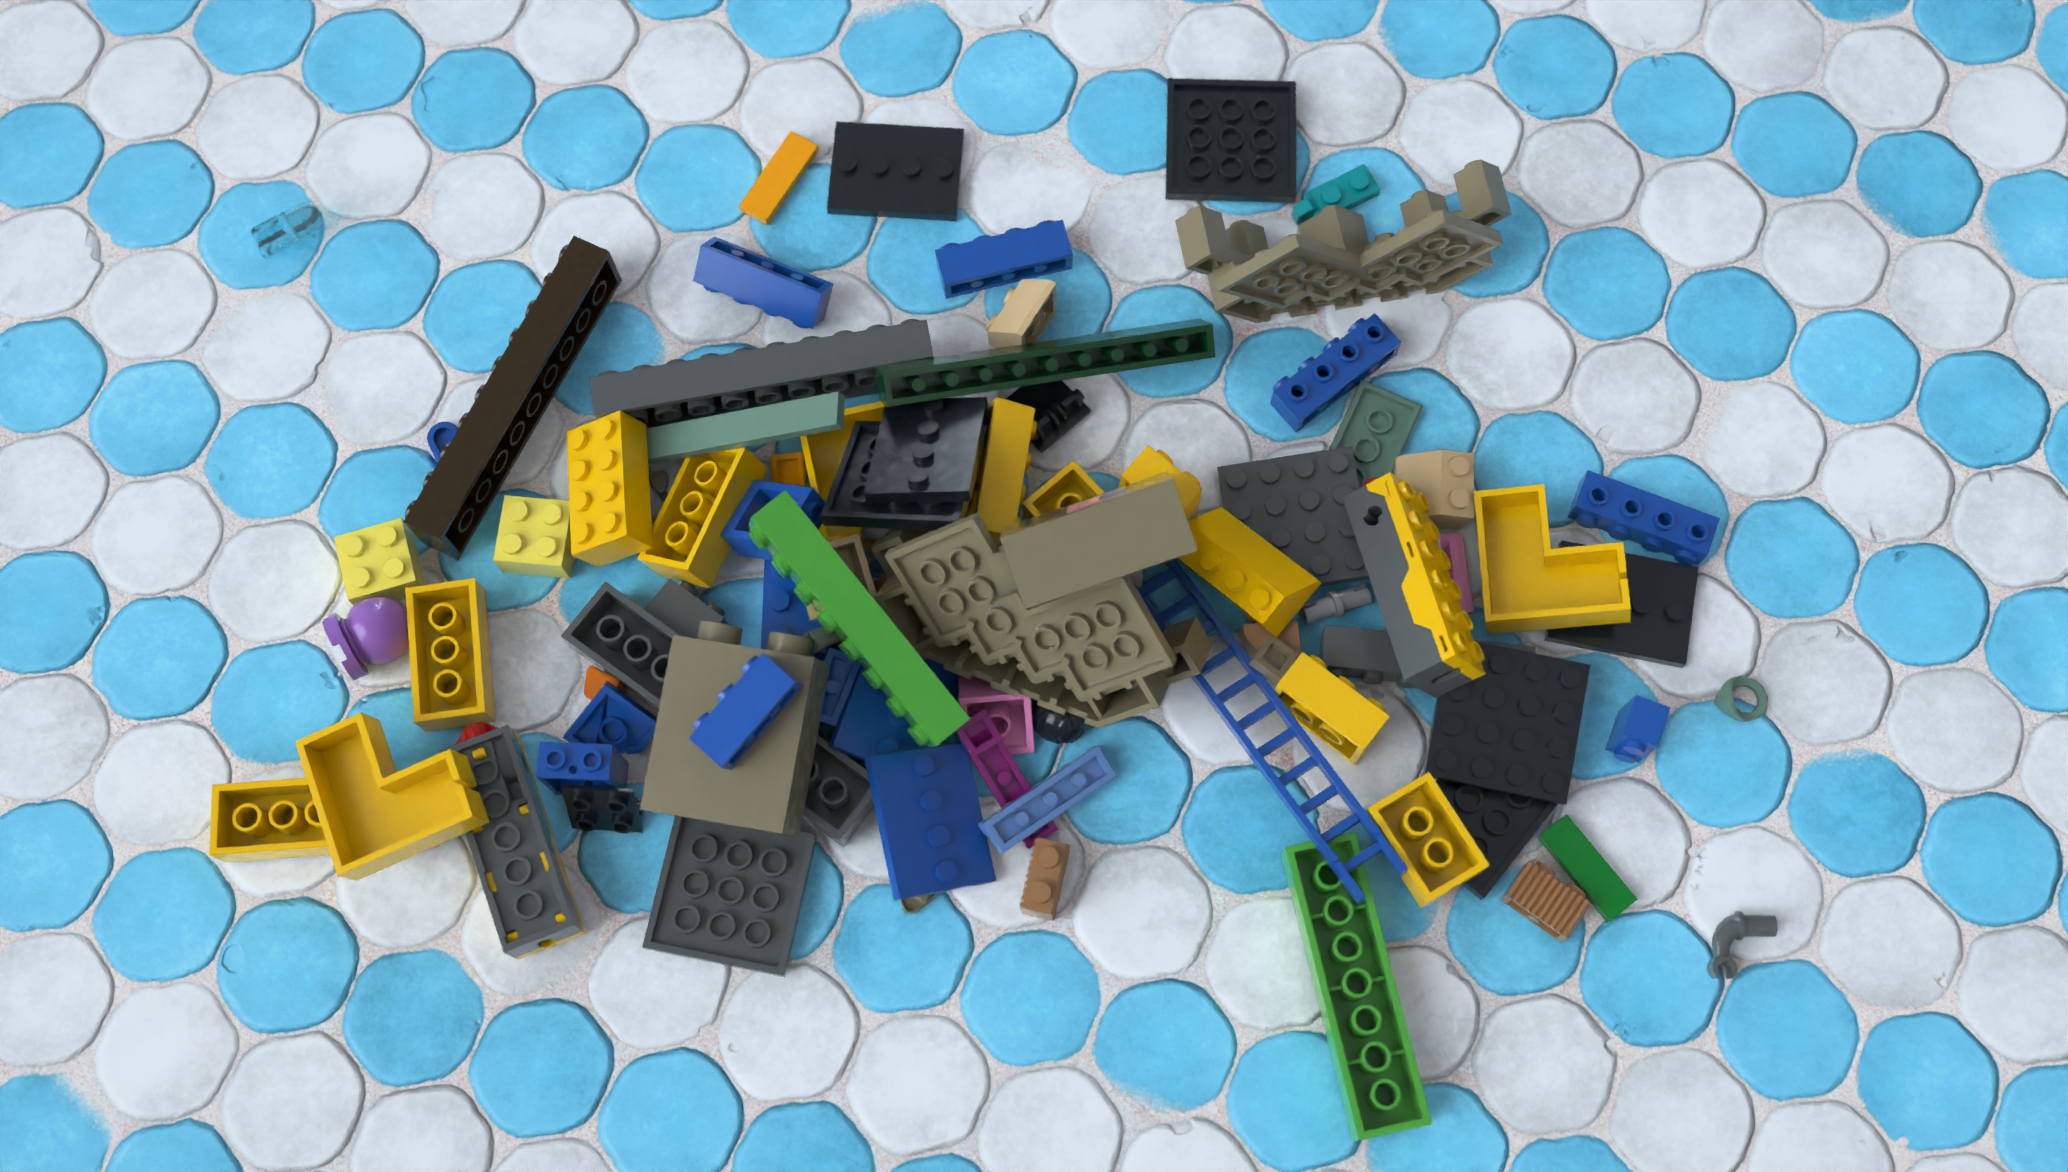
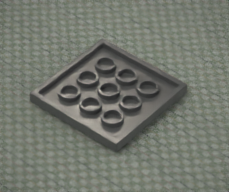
[1217,446,1370,587]
[642,816,817,977]

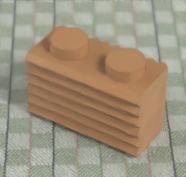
[1019,837,1070,921]
[1500,861,1591,942]

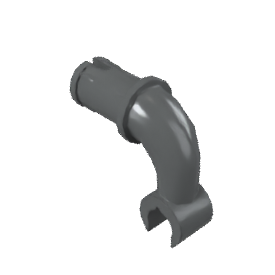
[1707,911,1778,979]

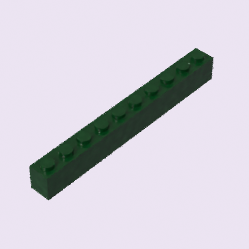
[875,319,1215,407]

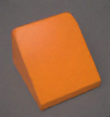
[584,666,626,700]

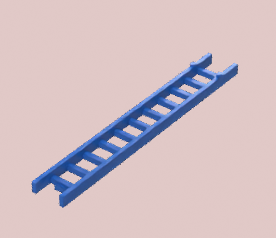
[1131,559,1408,905]

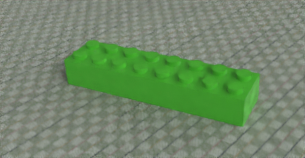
[748,490,970,747]
[1281,832,1432,1142]

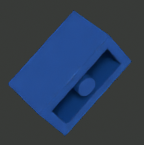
[1605,695,1671,763]

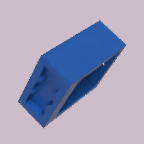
[720,480,825,561]
[536,741,629,795]

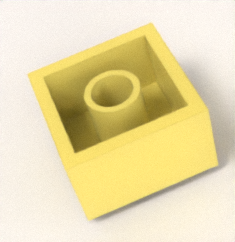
[493,495,574,579]
[334,518,426,605]

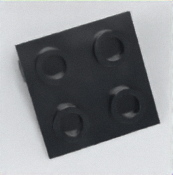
[1006,381,1091,453]
[561,785,644,834]

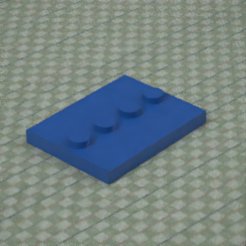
[828,658,963,762]
[865,743,996,901]

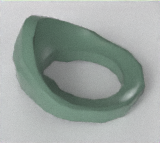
[1714,676,1768,722]

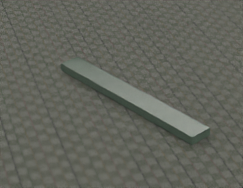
[646,391,845,464]

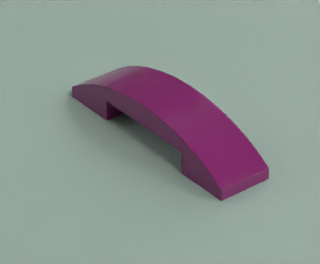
[956,709,1058,849]

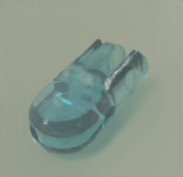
[250,202,323,258]

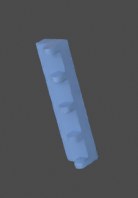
[978,746,1117,854]

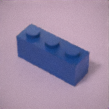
[689,653,804,770]

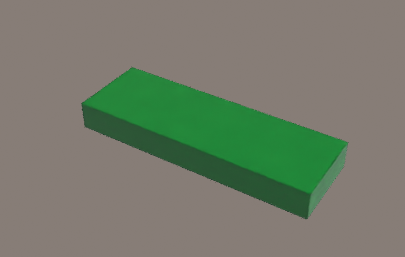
[1537,814,1638,923]

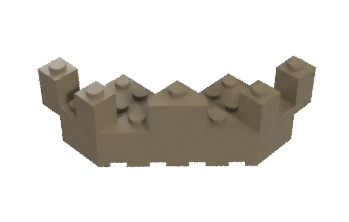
[1175,159,1512,323]
[870,512,1212,728]

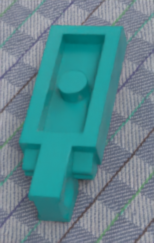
[1291,164,1381,225]

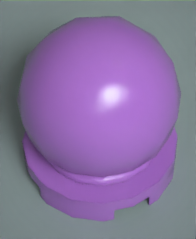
[322,596,409,680]

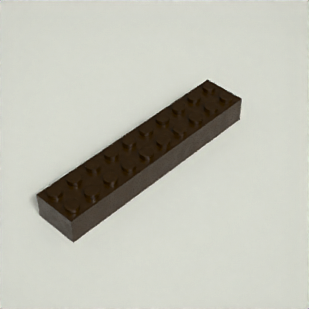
[403,236,622,560]

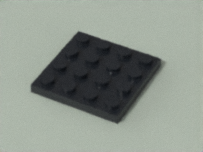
[1165,78,1296,203]
[821,421,989,531]
[1422,641,1590,805]

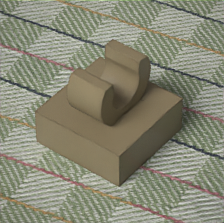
[1248,634,1299,684]

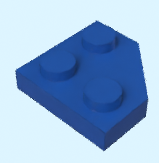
[563,681,657,754]

